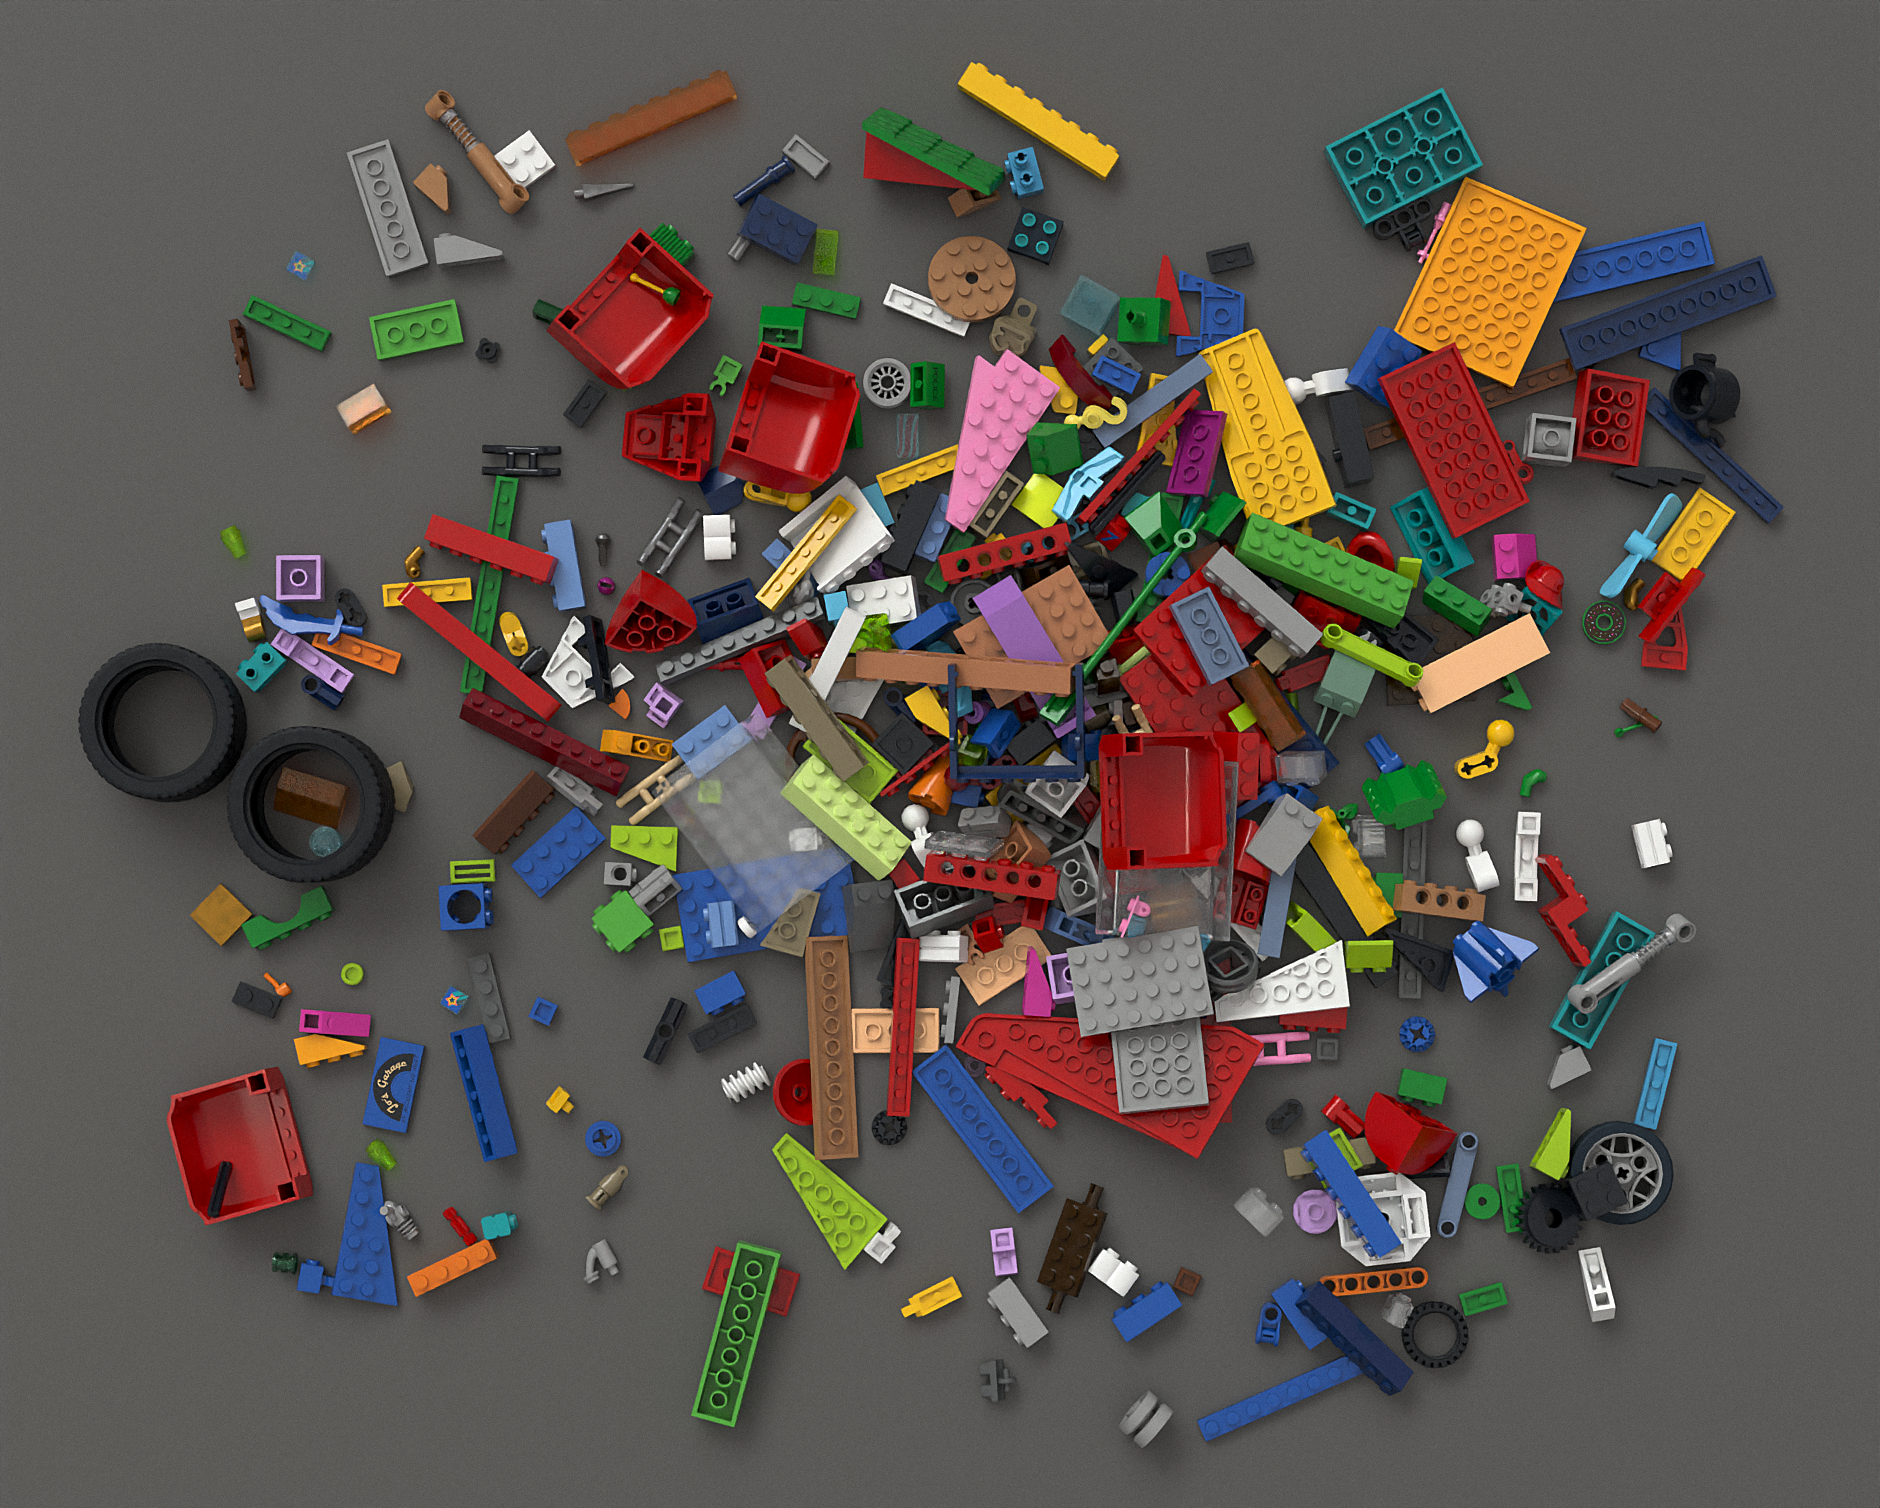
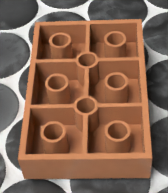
[953,565,1109,709]

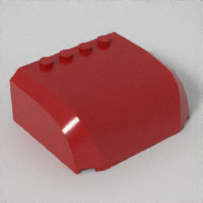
[546,228,714,389]
[718,341,860,494]
[1099,731,1227,870]
[166,1067,313,1225]

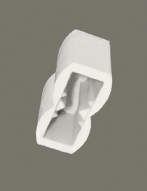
[703,515,736,561]
[1088,1247,1139,1297]

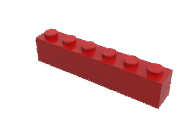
[424,514,559,586]

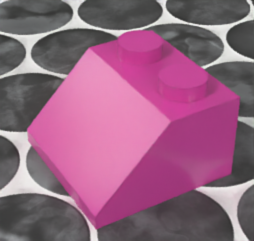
[1491,533,1537,581]

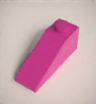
[1021,946,1055,1017]

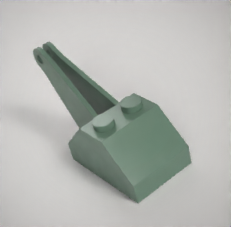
[1312,650,1376,745]

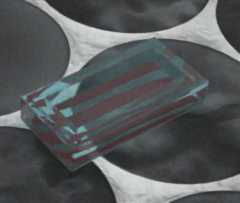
[897,414,919,458]

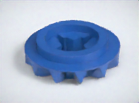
[1399,1017,1435,1052]
[585,1121,621,1157]

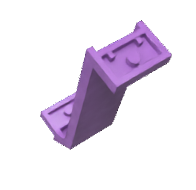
[973,575,1096,738]

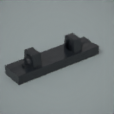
[578,615,615,704]

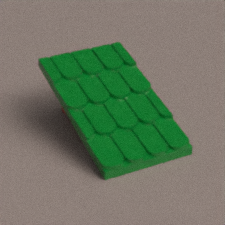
[862,107,1006,196]

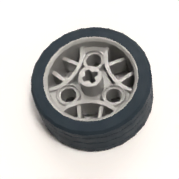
[1566,1121,1674,1225]

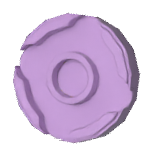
[1293,1189,1337,1234]

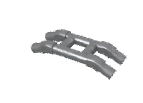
[636,497,704,578]

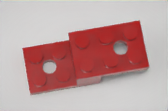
[1535,854,1591,967]

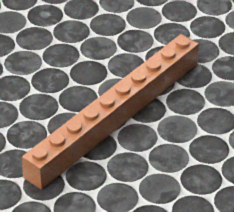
[856,647,1076,697]

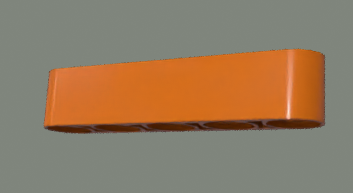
[1319,1266,1428,1296]

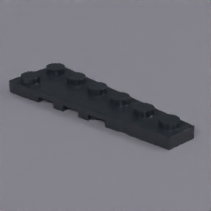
[1361,612,1439,664]

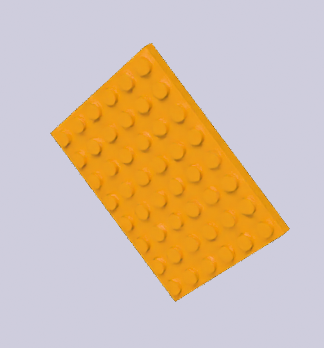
[1394,176,1587,388]

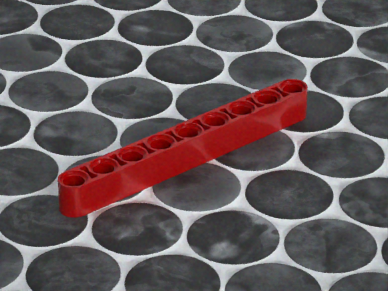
[396,582,562,722]

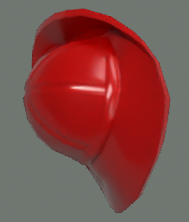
[1346,531,1395,573]
[1525,560,1564,609]

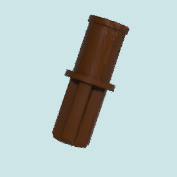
[1620,698,1663,733]

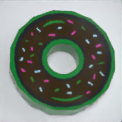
[1581,600,1626,644]

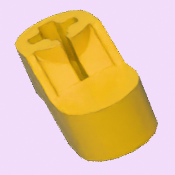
[499,612,528,656]

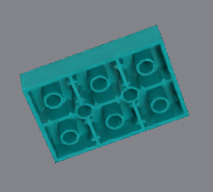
[1323,87,1483,229]

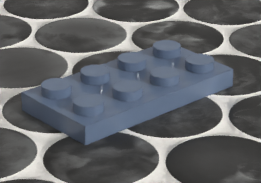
[1169,587,1249,686]

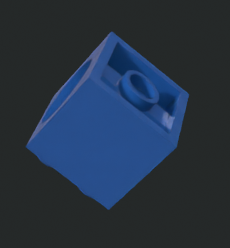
[438,883,494,931]

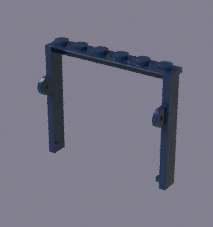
[948,663,1086,783]

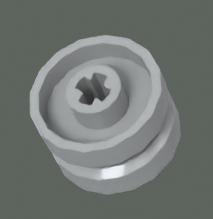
[1118,1390,1173,1448]

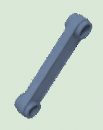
[1436,1131,1478,1238]

